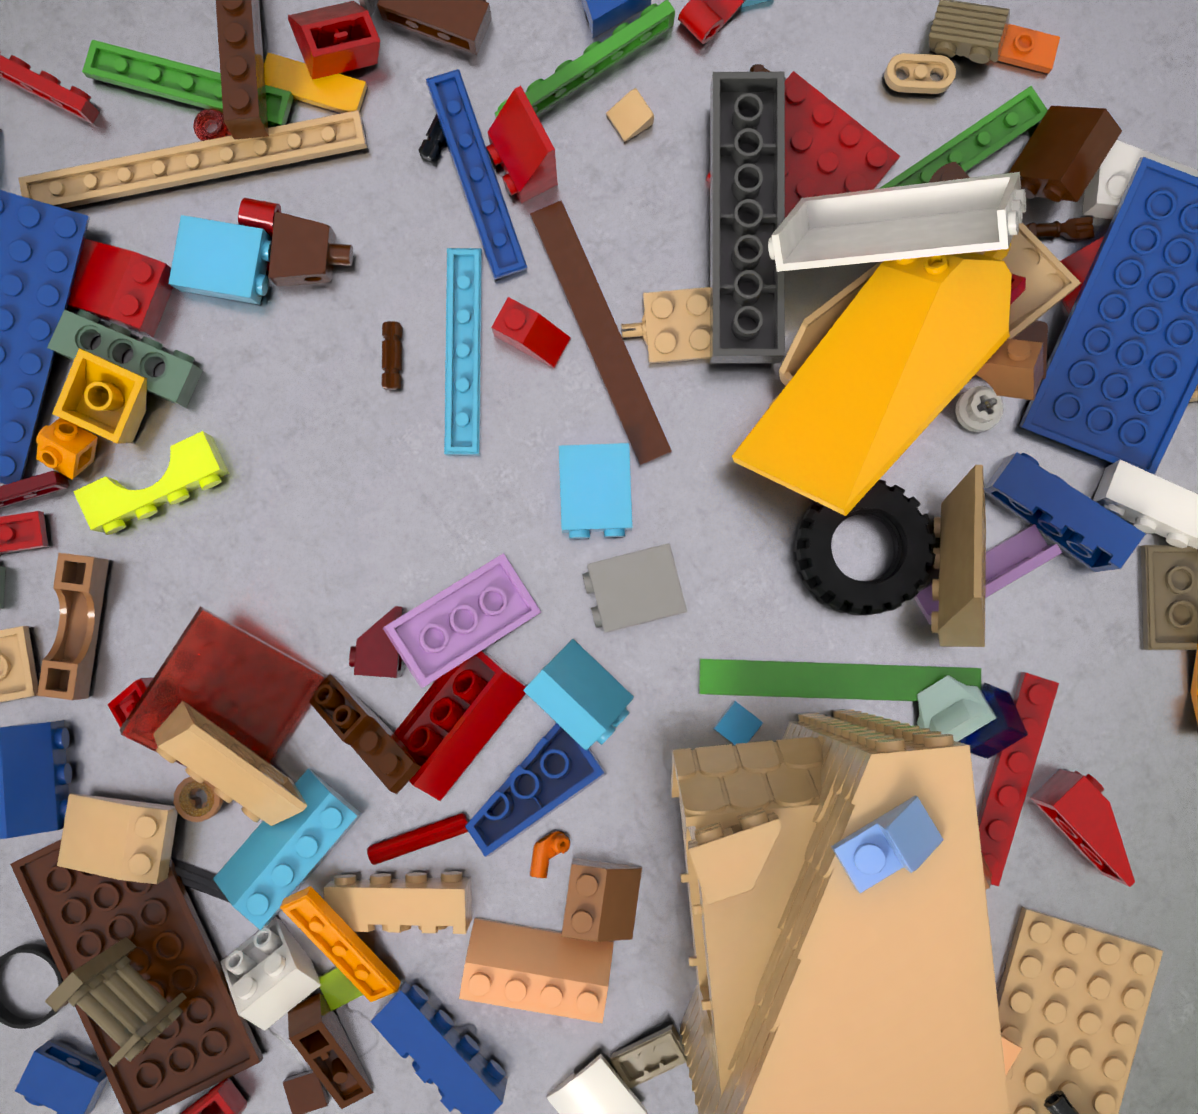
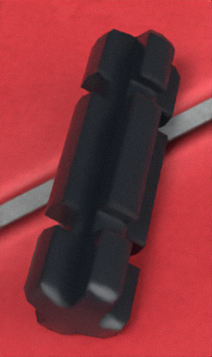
[419,114,446,162]

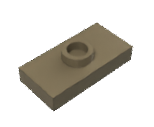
[610,1024,687,1089]

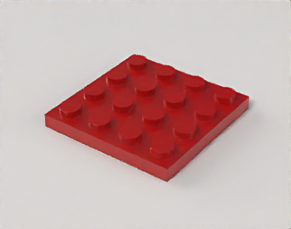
[706,71,900,218]

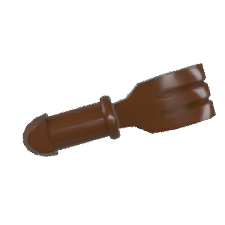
[1025,217,1095,240]

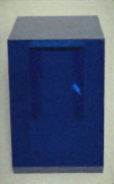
[965,683,1028,759]

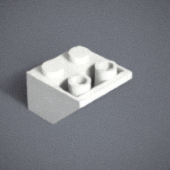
[220,917,321,1031]

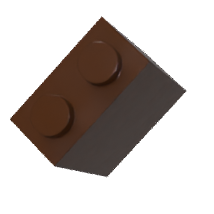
[1009,106,1122,202]

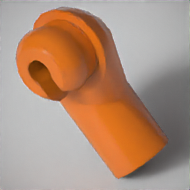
[530,831,570,878]

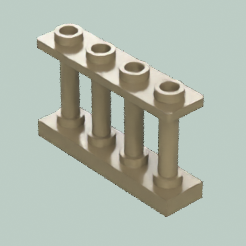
[45,937,187,1067]

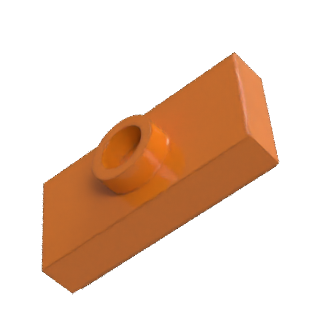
[998,24,1060,74]

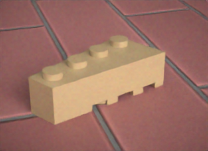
[324,871,472,934]

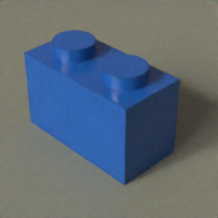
[15,1041,108,1114]

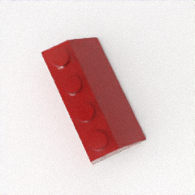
[394,650,526,801]

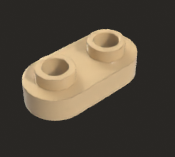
[884,53,956,94]

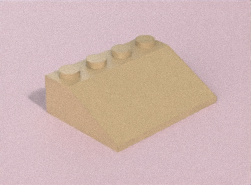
[931,465,986,647]

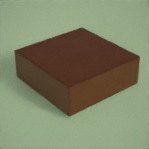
[283,1070,330,1114]

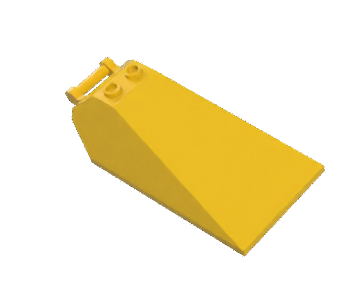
[732,243,1012,516]

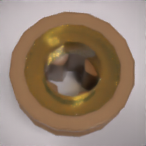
[174,777,223,822]

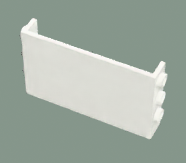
[768,172,1026,272]

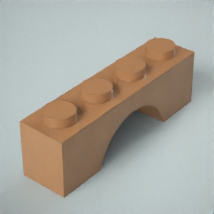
[975,338,1043,401]
[37,553,109,700]

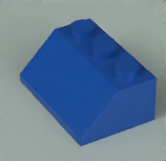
[0,720,72,839]

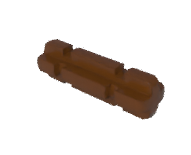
[381,321,402,390]

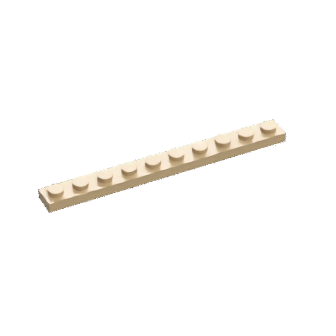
[18,110,367,208]

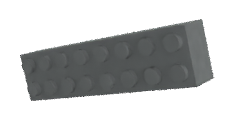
[710,71,785,363]

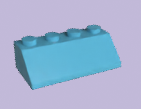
[213,768,362,930]

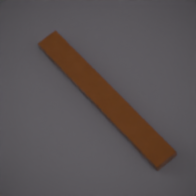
[530,200,672,466]

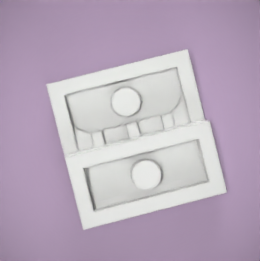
[546,1054,647,1114]

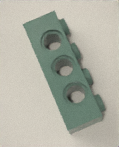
[47,309,203,408]

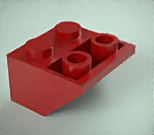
[288,0,380,80]

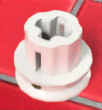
[955,386,1004,432]

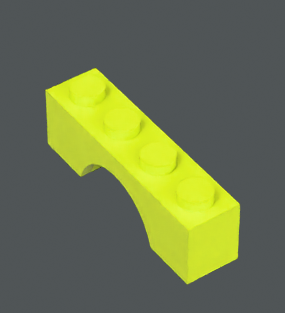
[73,431,229,535]

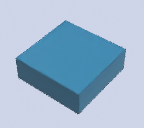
[713,701,763,745]

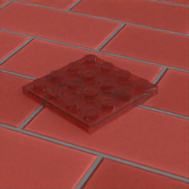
[120,606,325,767]

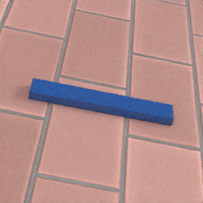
[426,69,527,280]

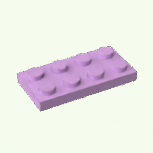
[383,553,541,689]

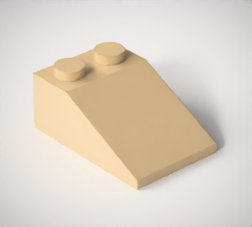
[57,793,178,885]

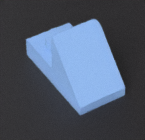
[831,795,944,893]

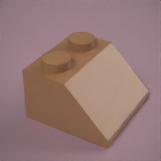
[561,857,642,942]

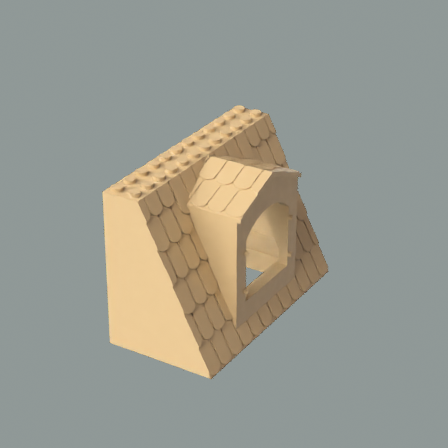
[671,709,1010,1114]

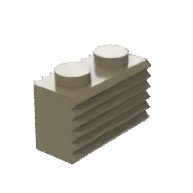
[929,0,1010,64]

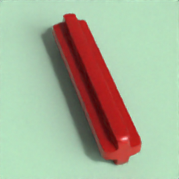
[367,813,468,865]

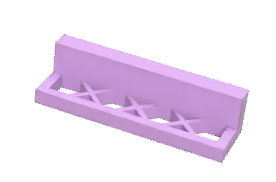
[914,524,1062,624]

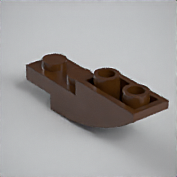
[307,673,421,794]

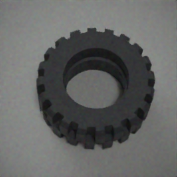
[793,480,936,615]

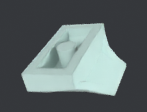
[917,675,997,742]

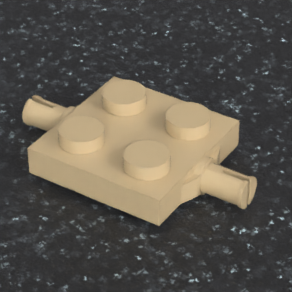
[621,287,710,364]

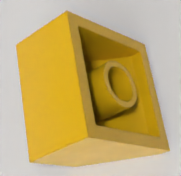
[52,348,147,444]

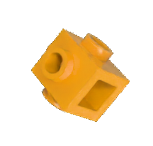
[36,418,98,480]

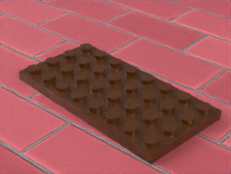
[10,800,263,1114]

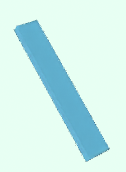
[444,248,482,456]

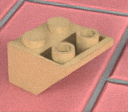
[688,808,782,905]

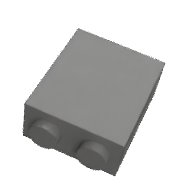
[582,543,687,633]

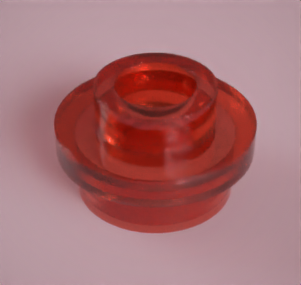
[193,109,229,141]

